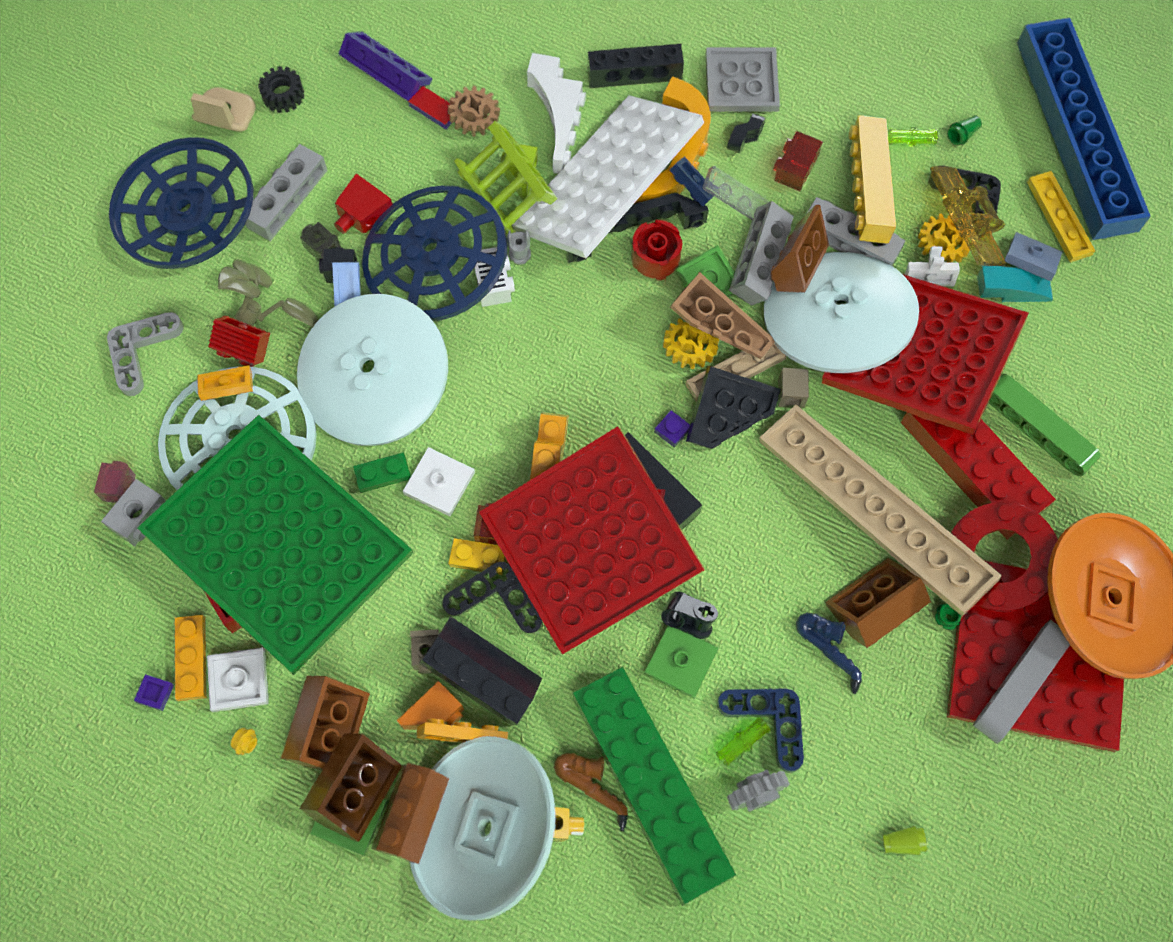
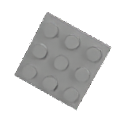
[706,47,780,112]

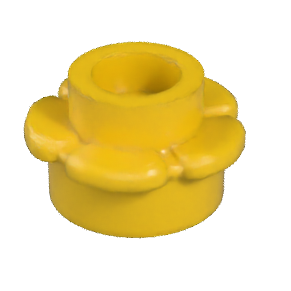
[231,728,257,755]

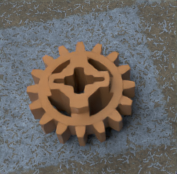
[448,86,500,137]

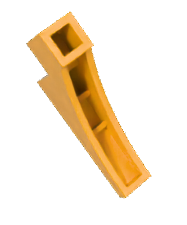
[530,412,569,480]

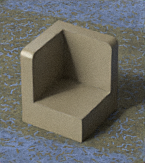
[778,368,809,408]

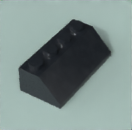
[419,616,543,726]

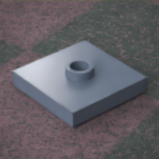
[1004,232,1062,281]

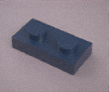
[670,156,717,206]

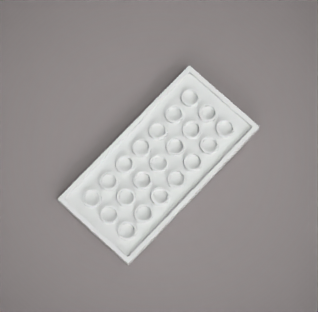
[512,95,704,258]

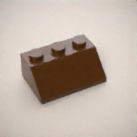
[299,733,402,842]

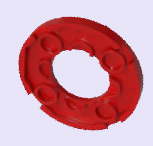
[951,502,1058,612]

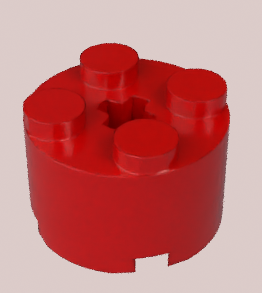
[631,220,683,280]

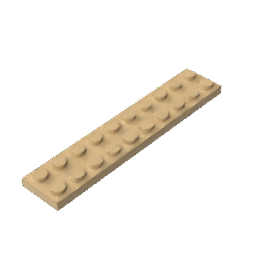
[759,405,1002,616]

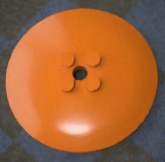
[1048,513,1173,679]

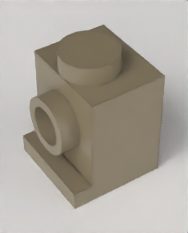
[410,629,439,674]

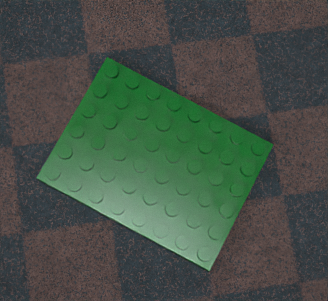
[137,415,414,675]

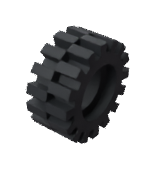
[258,66,304,113]

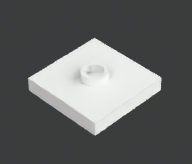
[403,447,475,516]
[207,648,269,712]

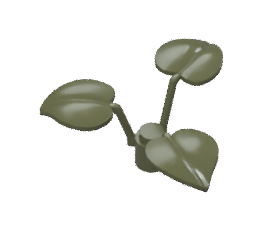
[218,259,318,327]

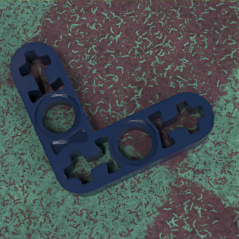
[717,689,804,773]

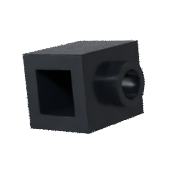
[319,247,358,283]

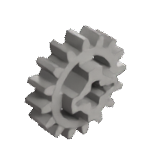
[727,770,790,812]

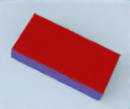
[408,86,452,129]

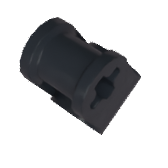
[661,592,718,639]

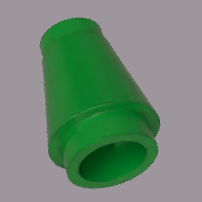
[947,115,982,145]

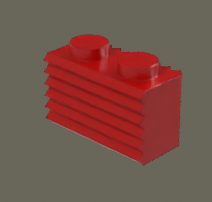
[208,316,270,367]

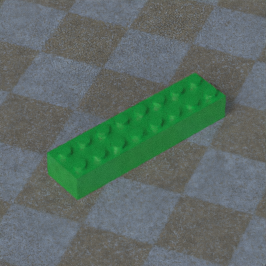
[573,667,736,906]

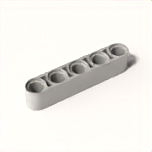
[973,620,1070,744]

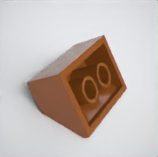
[771,205,829,293]
[825,558,931,648]
[281,676,370,771]
[371,763,450,864]

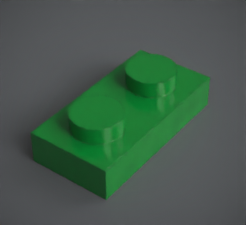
[353,452,411,493]

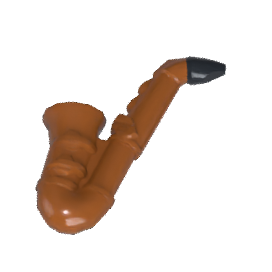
[554,753,628,831]

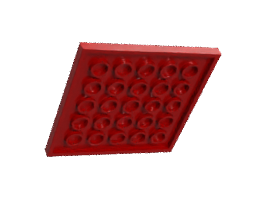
[822,274,1029,435]
[479,426,705,655]
[947,560,1124,752]

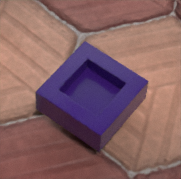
[654,411,690,448]
[134,674,174,711]

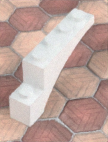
[527,53,586,174]

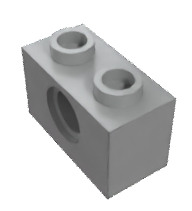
[101,479,166,546]

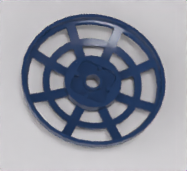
[109,137,254,269]
[362,185,508,321]

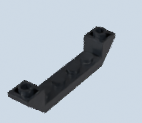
[567,192,709,263]

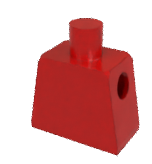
[334,173,392,234]

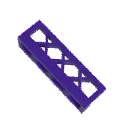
[339,32,433,101]

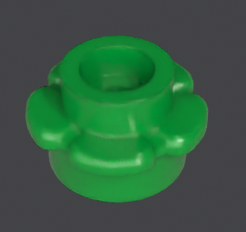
[935,604,962,630]

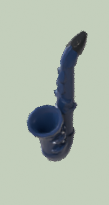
[796,612,862,694]

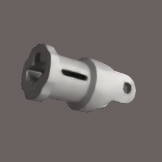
[507,229,531,265]

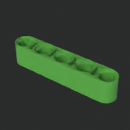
[988,374,1100,476]

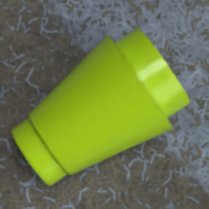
[882,825,927,855]

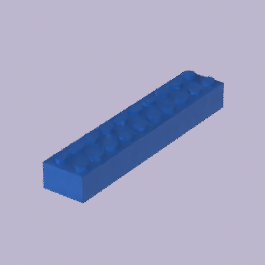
[1017,18,1151,240]

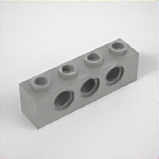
[245,144,328,241]
[807,197,906,266]
[729,201,794,306]

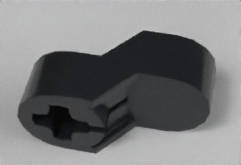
[727,113,766,153]

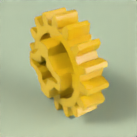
[917,213,974,263]
[663,318,719,370]

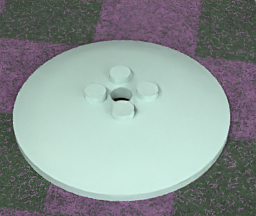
[764,252,919,373]
[297,294,448,446]
[410,736,555,921]

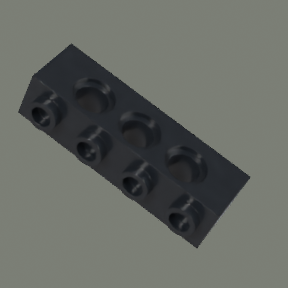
[588,43,684,88]

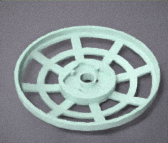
[158,367,317,490]

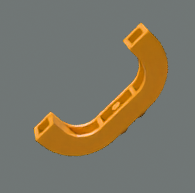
[634,77,711,204]

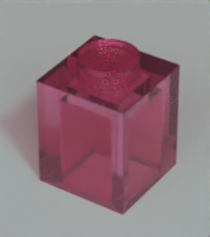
[94,461,136,503]

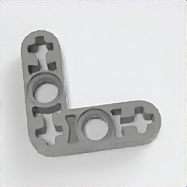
[107,312,184,396]

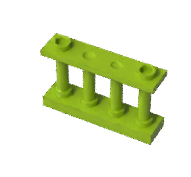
[454,121,558,234]

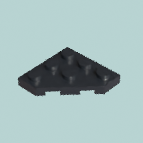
[686,366,781,449]

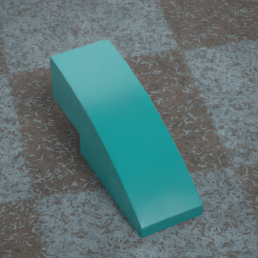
[977,266,1053,302]

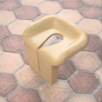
[191,88,256,132]

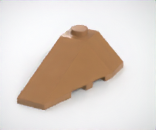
[670,273,774,359]

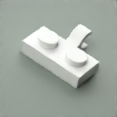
[905,247,960,287]

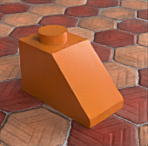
[397,681,464,730]

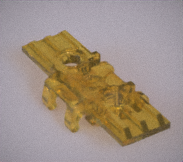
[930,166,1006,266]

